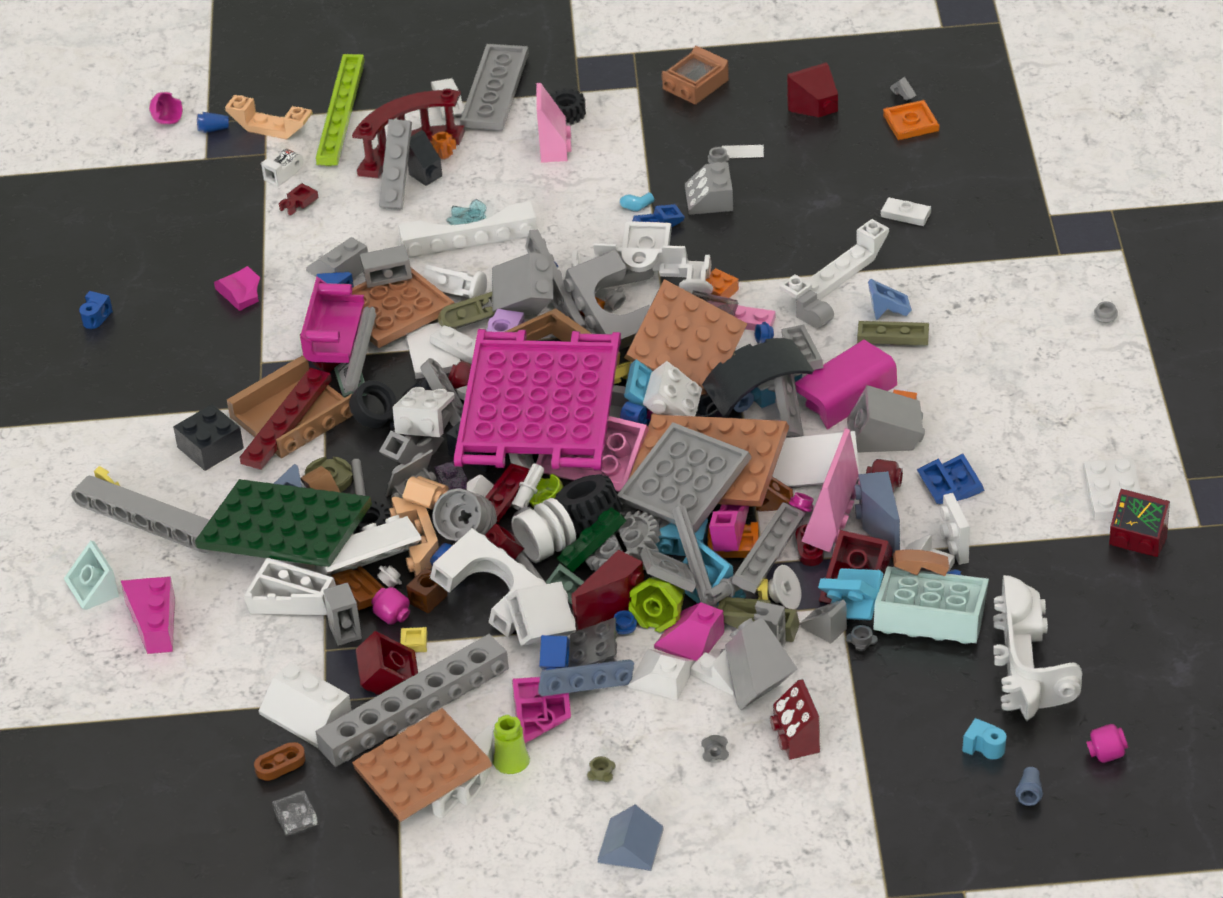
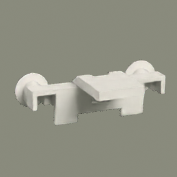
[571,221,713,298]

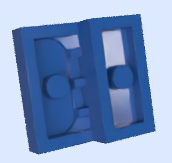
[917,454,985,504]

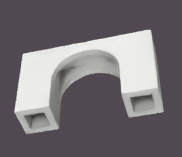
[430,528,546,637]

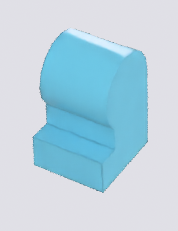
[962,718,1006,759]

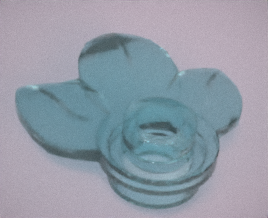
[446,199,487,225]

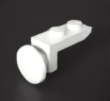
[423,265,487,299]

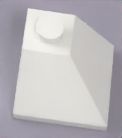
[629,649,696,700]

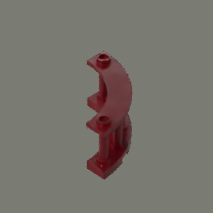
[352,88,465,179]

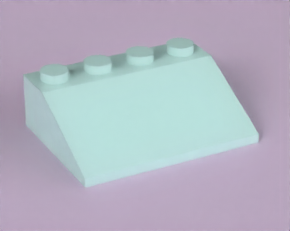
[873,566,989,644]

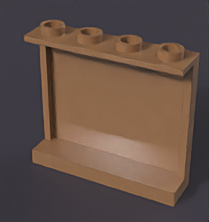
[227,355,353,459]

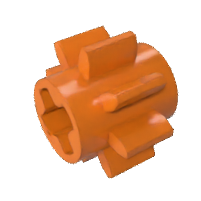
[430,132,456,159]

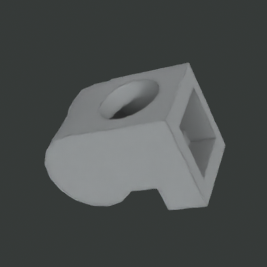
[796,290,834,328]

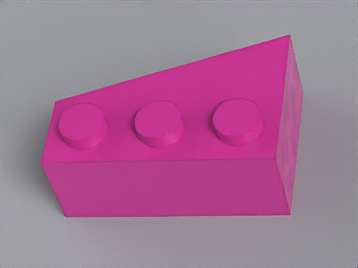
[121,576,175,654]

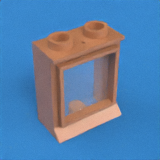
[662,45,729,105]

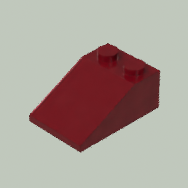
[819,530,893,604]
[571,550,644,632]

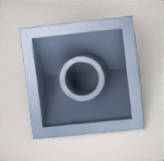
[598,804,663,871]

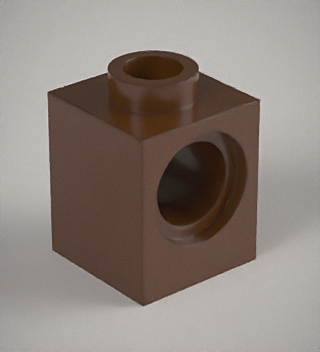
[407,568,448,614]

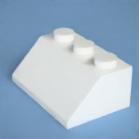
[259,662,352,748]

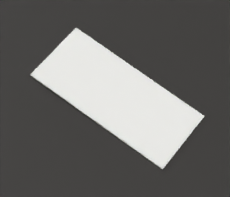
[722,145,764,158]

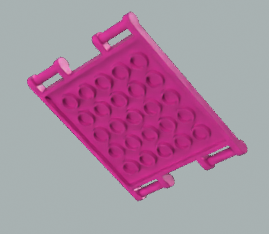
[454,329,621,471]

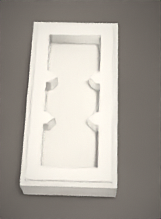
[881,197,931,226]

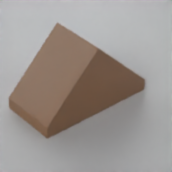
[300,466,340,492]

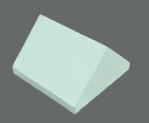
[64,540,119,610]

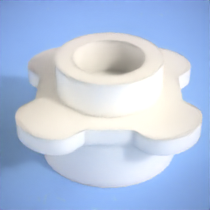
[377,566,402,587]

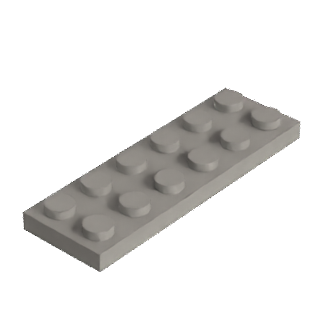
[460,44,529,130]

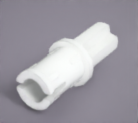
[511,463,544,510]

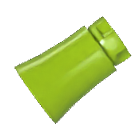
[493,715,530,774]

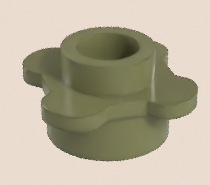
[587,756,616,782]

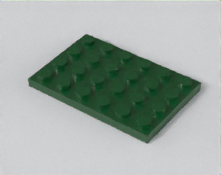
[195,479,372,567]

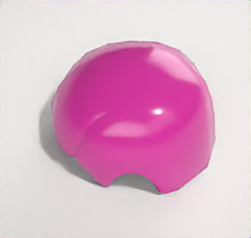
[149,92,183,124]

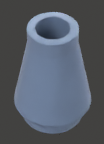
[1015,767,1043,806]

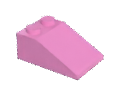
[537,83,571,162]

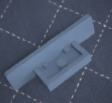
[538,659,634,696]

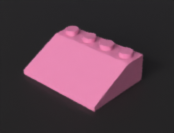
[536,416,649,492]
[802,428,859,552]

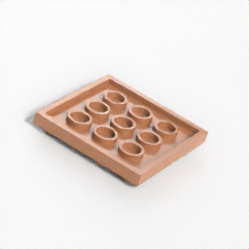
[352,268,455,348]
[624,279,747,395]
[352,708,492,822]

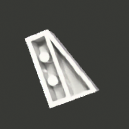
[244,558,336,615]

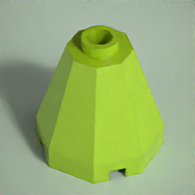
[629,577,685,633]

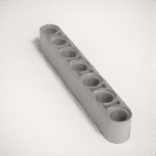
[71,475,210,553]

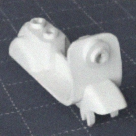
[993,575,1082,721]

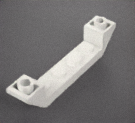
[779,219,889,300]

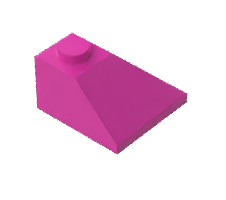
[654,602,724,661]

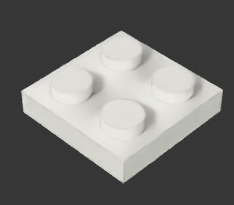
[940,493,970,565]

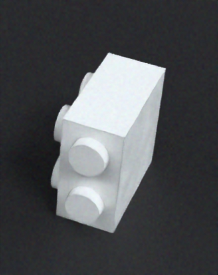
[643,361,702,416]
[506,582,576,646]

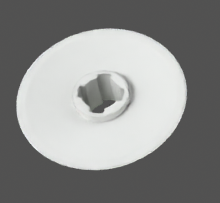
[768,565,801,609]

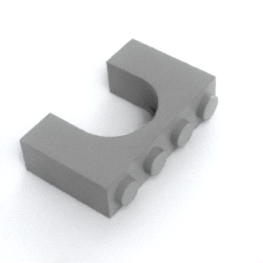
[564,250,650,350]

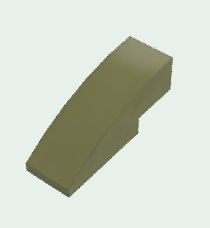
[717,597,800,642]

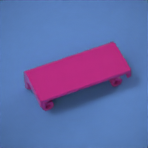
[300,277,365,363]
[795,340,898,430]

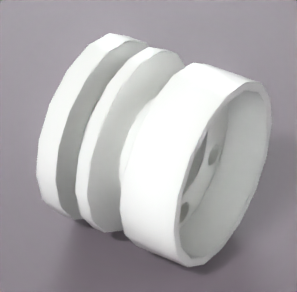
[511,498,576,563]

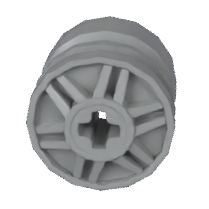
[432,488,497,542]

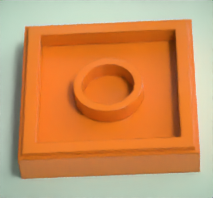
[883,100,939,140]

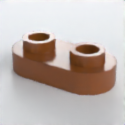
[254,742,306,780]

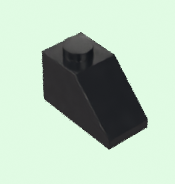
[408,130,443,186]

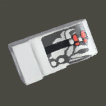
[261,148,303,187]

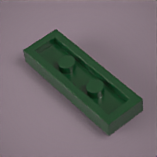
[557,507,627,572]

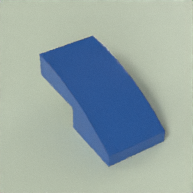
[632,204,684,227]

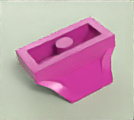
[214,266,260,311]

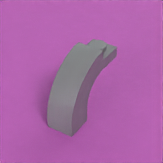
[379,409,452,465]

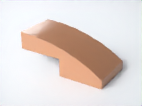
[893,549,949,576]

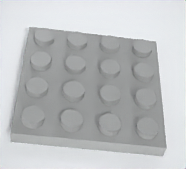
[617,422,752,533]

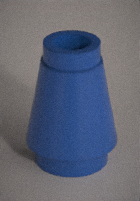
[197,112,229,133]

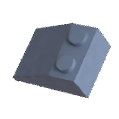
[854,471,900,556]

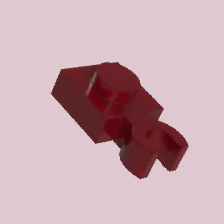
[279,183,319,215]

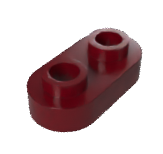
[795,524,824,566]

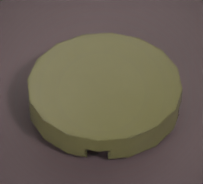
[305,457,353,492]

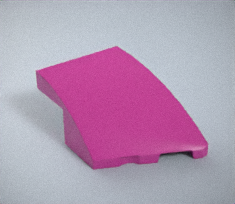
[512,677,571,744]

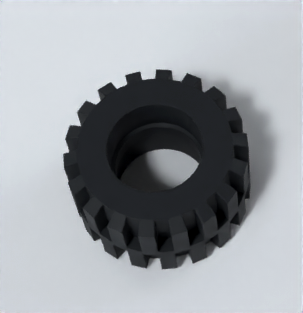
[554,474,622,534]

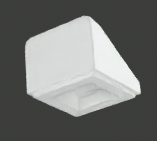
[467,475,494,497]

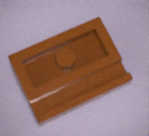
[331,566,384,610]

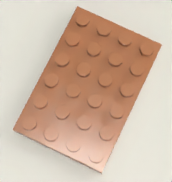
[628,414,789,507]

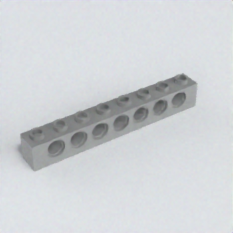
[315,634,509,767]

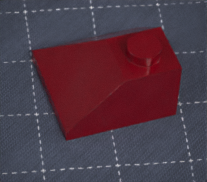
[787,62,838,117]

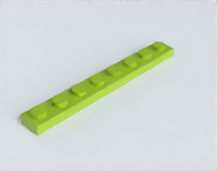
[316,54,365,166]

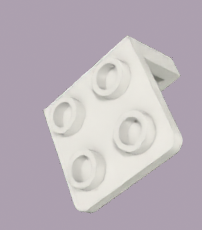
[393,387,455,437]

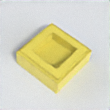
[400,627,427,652]

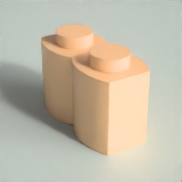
[402,476,449,509]

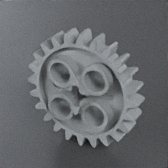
[585,511,661,571]

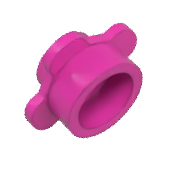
[789,492,814,512]

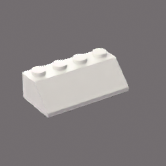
[315,515,421,577]

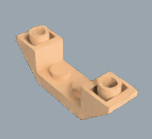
[225,95,312,139]
[389,497,439,577]

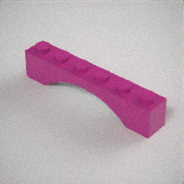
[709,504,749,552]

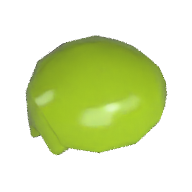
[529,474,564,508]

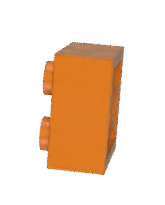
[705,268,739,303]

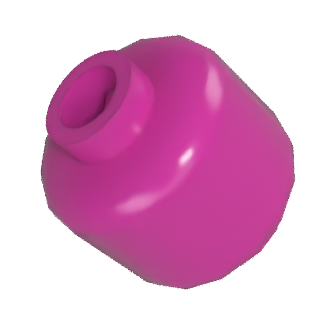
[372,587,410,625]
[1086,724,1128,763]

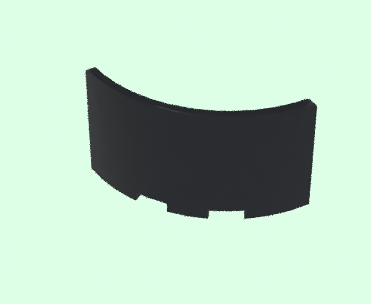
[702,338,814,417]

